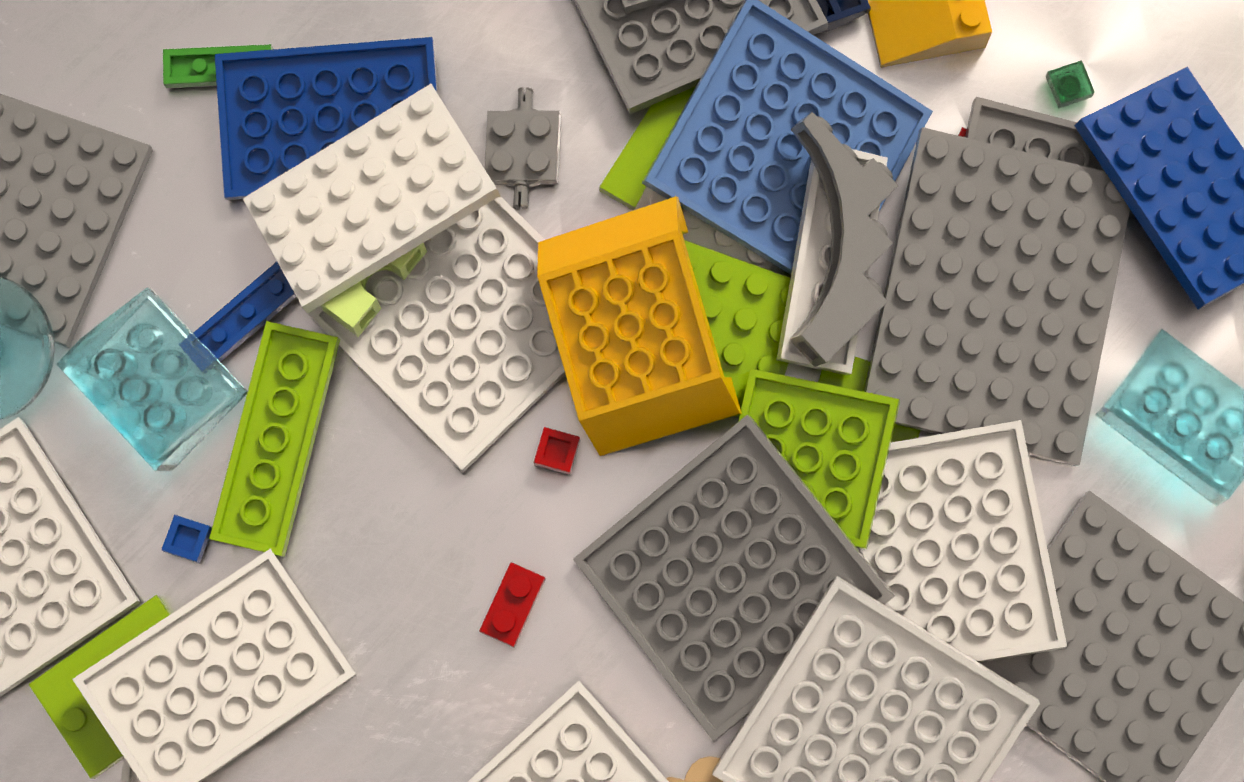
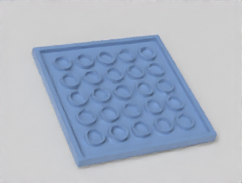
[642,0,933,275]

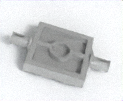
[485,87,561,210]

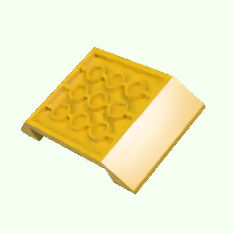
[537,196,742,456]

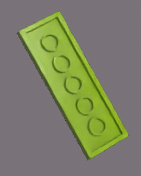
[209,321,340,557]

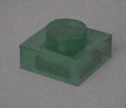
[1045,60,1095,109]

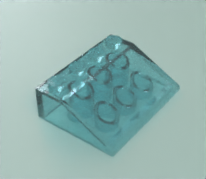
[56,287,248,471]
[1095,329,1244,507]

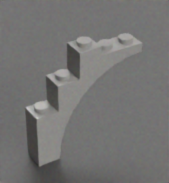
[789,112,898,367]

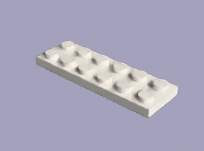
[776,149,888,375]

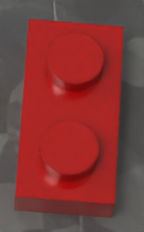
[479,562,546,648]

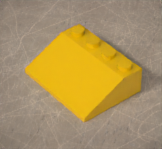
[868,0,992,68]

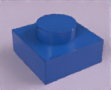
[161,514,212,564]

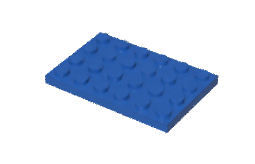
[215,37,438,200]
[1074,67,1244,310]

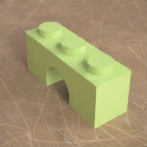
[321,243,427,337]

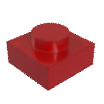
[534,427,580,475]

